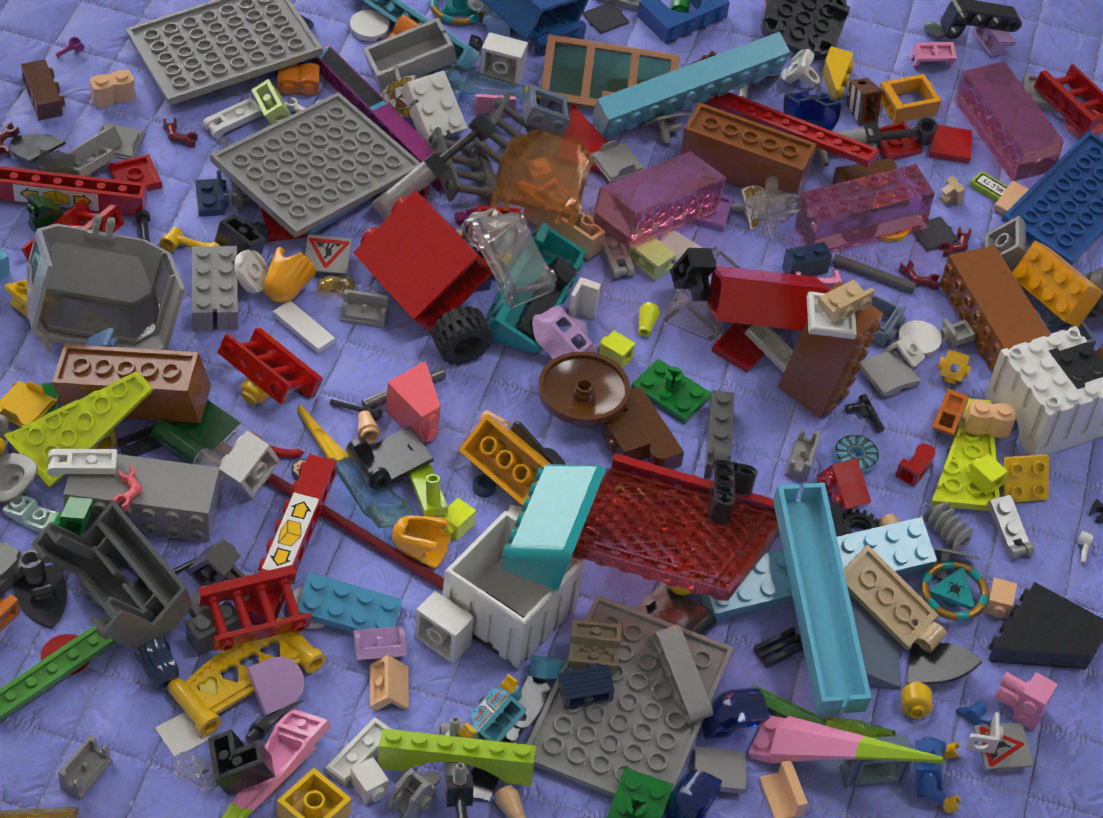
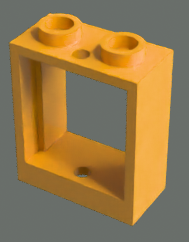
[879,74,941,124]

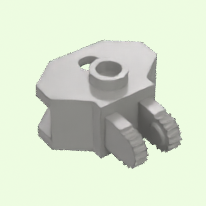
[387,769,441,818]

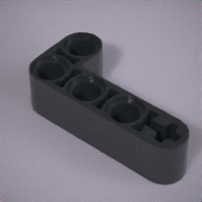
[940,0,1022,39]
[514,257,577,341]
[709,460,758,525]

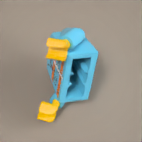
[457,674,528,742]

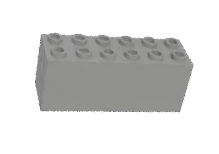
[63,454,220,542]

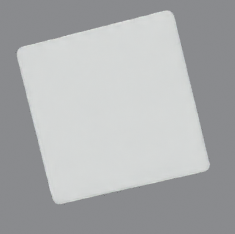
[155,712,210,757]

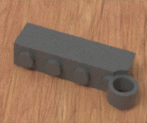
[704,390,735,478]
[0,542,45,597]

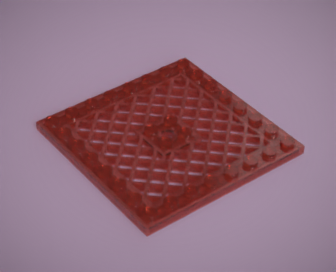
[572,469,780,601]

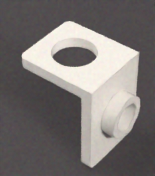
[882,333,925,368]
[966,712,1003,754]

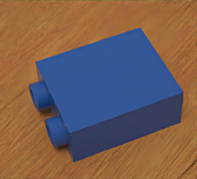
[481,0,589,41]

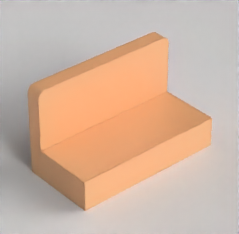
[370,655,409,710]
[759,760,808,818]

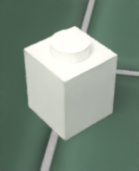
[350,757,389,805]

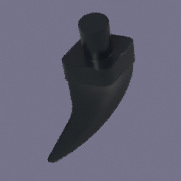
[245,700,304,744]

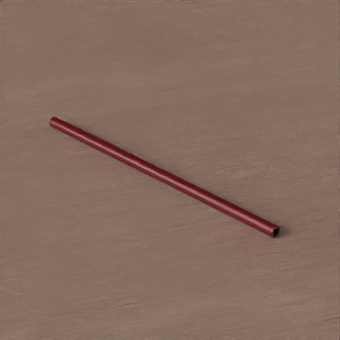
[215,443,444,591]

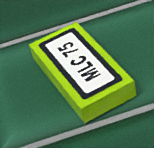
[969,171,1008,202]

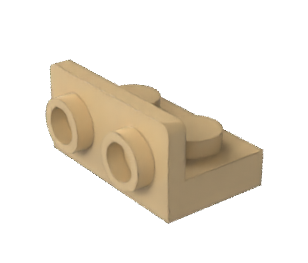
[817,279,875,323]

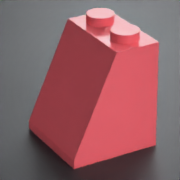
[386,362,440,444]

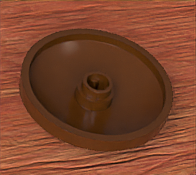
[538,352,630,426]

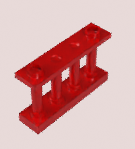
[1033,64,1103,136]
[21,199,124,262]
[217,328,323,404]
[196,564,312,651]

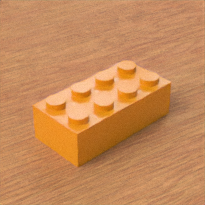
[1012,241,1103,327]
[458,413,551,506]

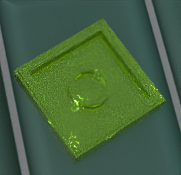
[826,716,896,738]

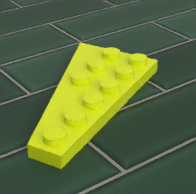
[4,372,154,487]
[930,398,1000,511]

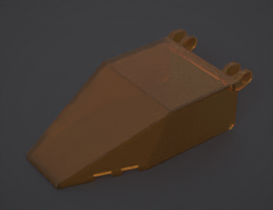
[490,129,594,227]

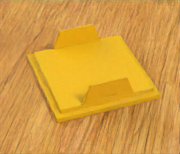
[0,381,57,427]

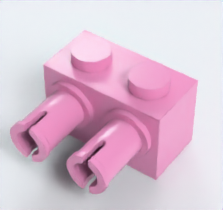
[994,672,1058,731]

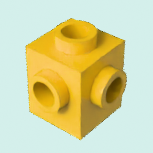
[938,349,971,384]

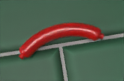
[252,432,304,458]

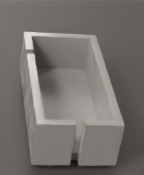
[363,18,457,91]
[192,246,238,331]

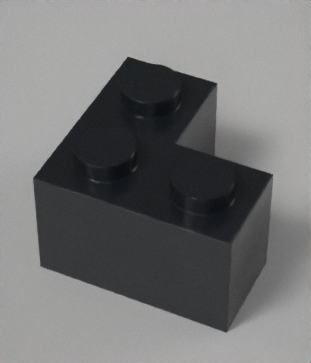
[208,729,275,795]

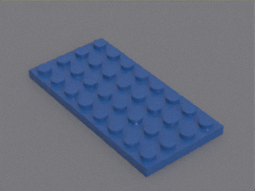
[1001,131,1103,266]

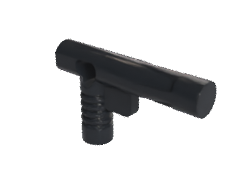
[845,394,885,433]

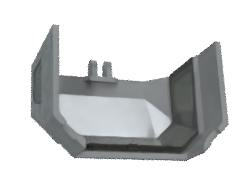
[26,214,185,352]

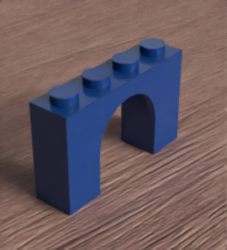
[637,0,730,44]

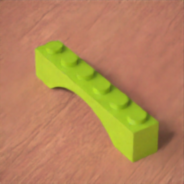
[378,728,536,786]

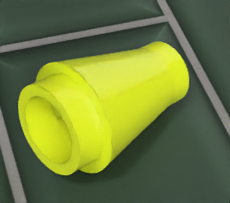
[638,302,660,337]

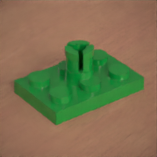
[631,358,711,425]
[607,768,674,818]

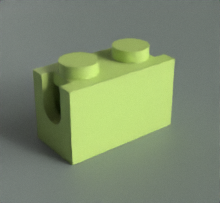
[251,79,291,125]
[627,230,676,281]

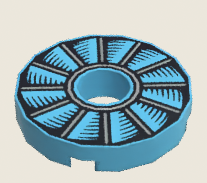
[833,434,879,474]

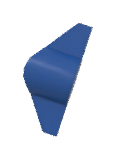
[956,701,992,725]

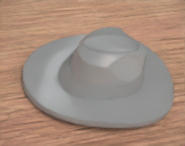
[0,453,38,502]

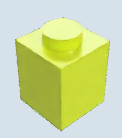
[599,330,636,369]
[968,454,1008,496]
[439,498,476,541]

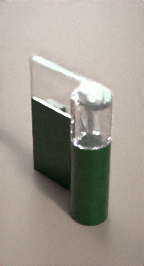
[151,400,263,482]

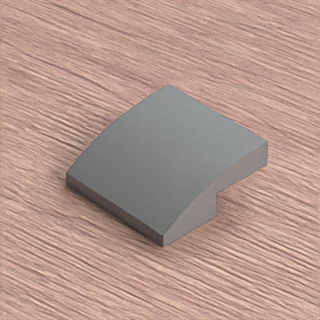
[860,350,921,397]
[693,746,746,794]

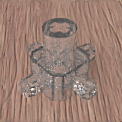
[745,177,801,237]

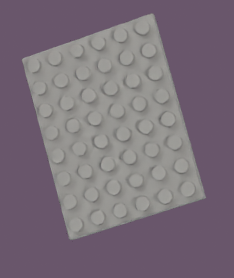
[125,0,323,106]
[210,92,420,238]
[526,595,734,808]

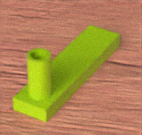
[408,463,448,517]

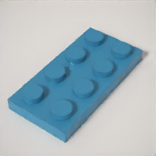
[298,572,403,633]

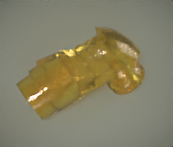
[317,275,355,293]

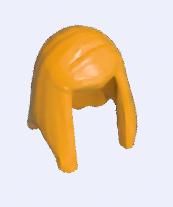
[263,247,316,303]
[392,516,452,569]

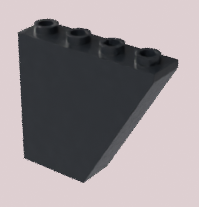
[988,582,1103,670]

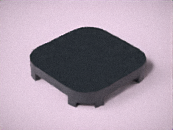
[760,0,850,60]

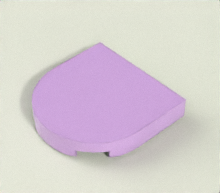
[246,657,304,715]

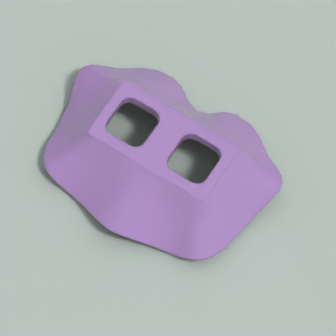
[532,306,598,359]

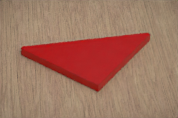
[555,105,635,180]

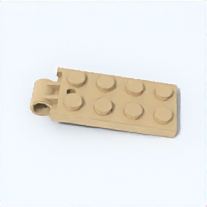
[844,545,947,653]

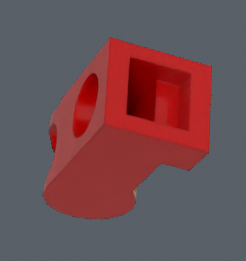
[895,443,935,488]

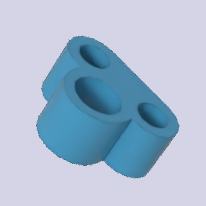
[529,655,566,679]

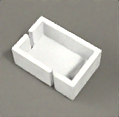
[400,71,467,141]

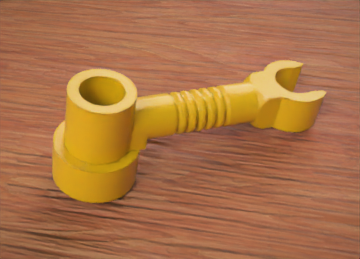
[159,227,220,252]

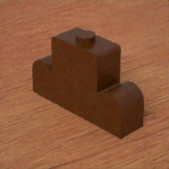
[602,386,684,469]

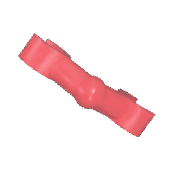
[114,465,143,512]

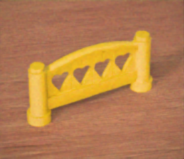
[168,617,326,737]

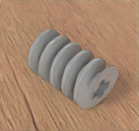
[923,502,973,552]

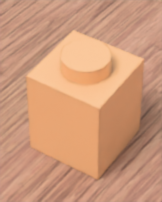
[984,578,1017,620]

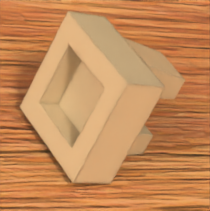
[940,176,965,206]

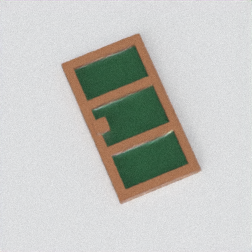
[539,34,680,122]

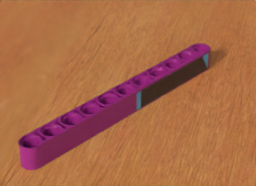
[311,45,444,191]

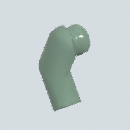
[924,21,946,38]

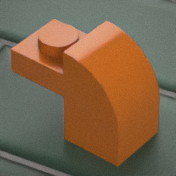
[932,388,969,437]

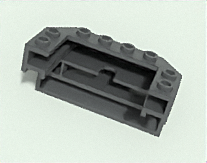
[31,500,192,648]

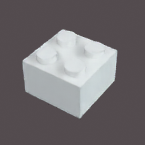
[479,32,528,88]
[219,431,281,499]
[414,591,474,664]

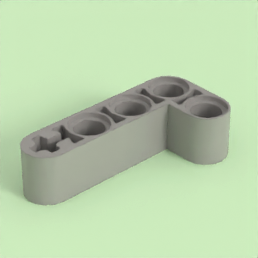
[648,624,713,724]

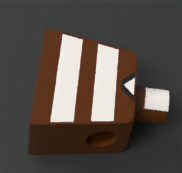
[846,78,882,126]

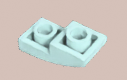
[2,495,56,533]

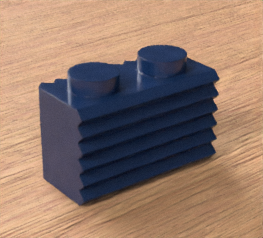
[782,241,832,276]
[558,663,615,709]

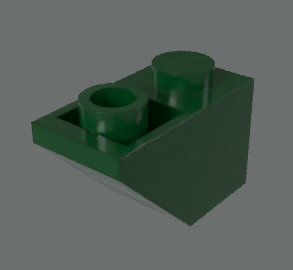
[26,193,64,232]

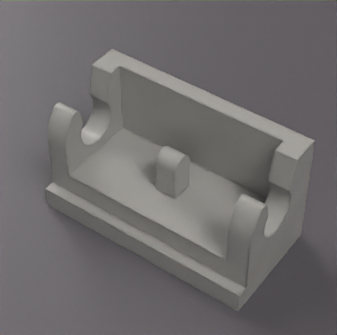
[340,289,389,328]
[785,429,821,482]
[58,735,113,799]

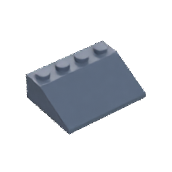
[849,594,901,690]

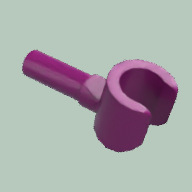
[55,37,85,58]

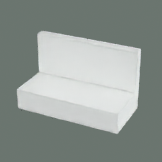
[567,277,601,325]

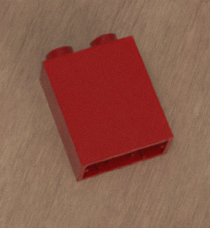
[353,190,495,333]
[707,265,830,331]

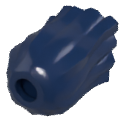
[135,635,179,688]

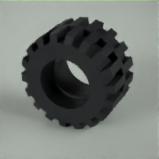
[431,306,493,365]

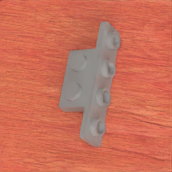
[44,126,123,176]

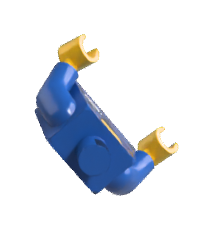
[915,736,961,813]

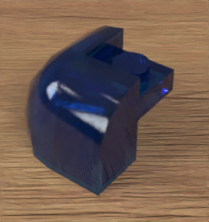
[783,91,842,131]
[702,687,770,739]
[665,769,722,818]

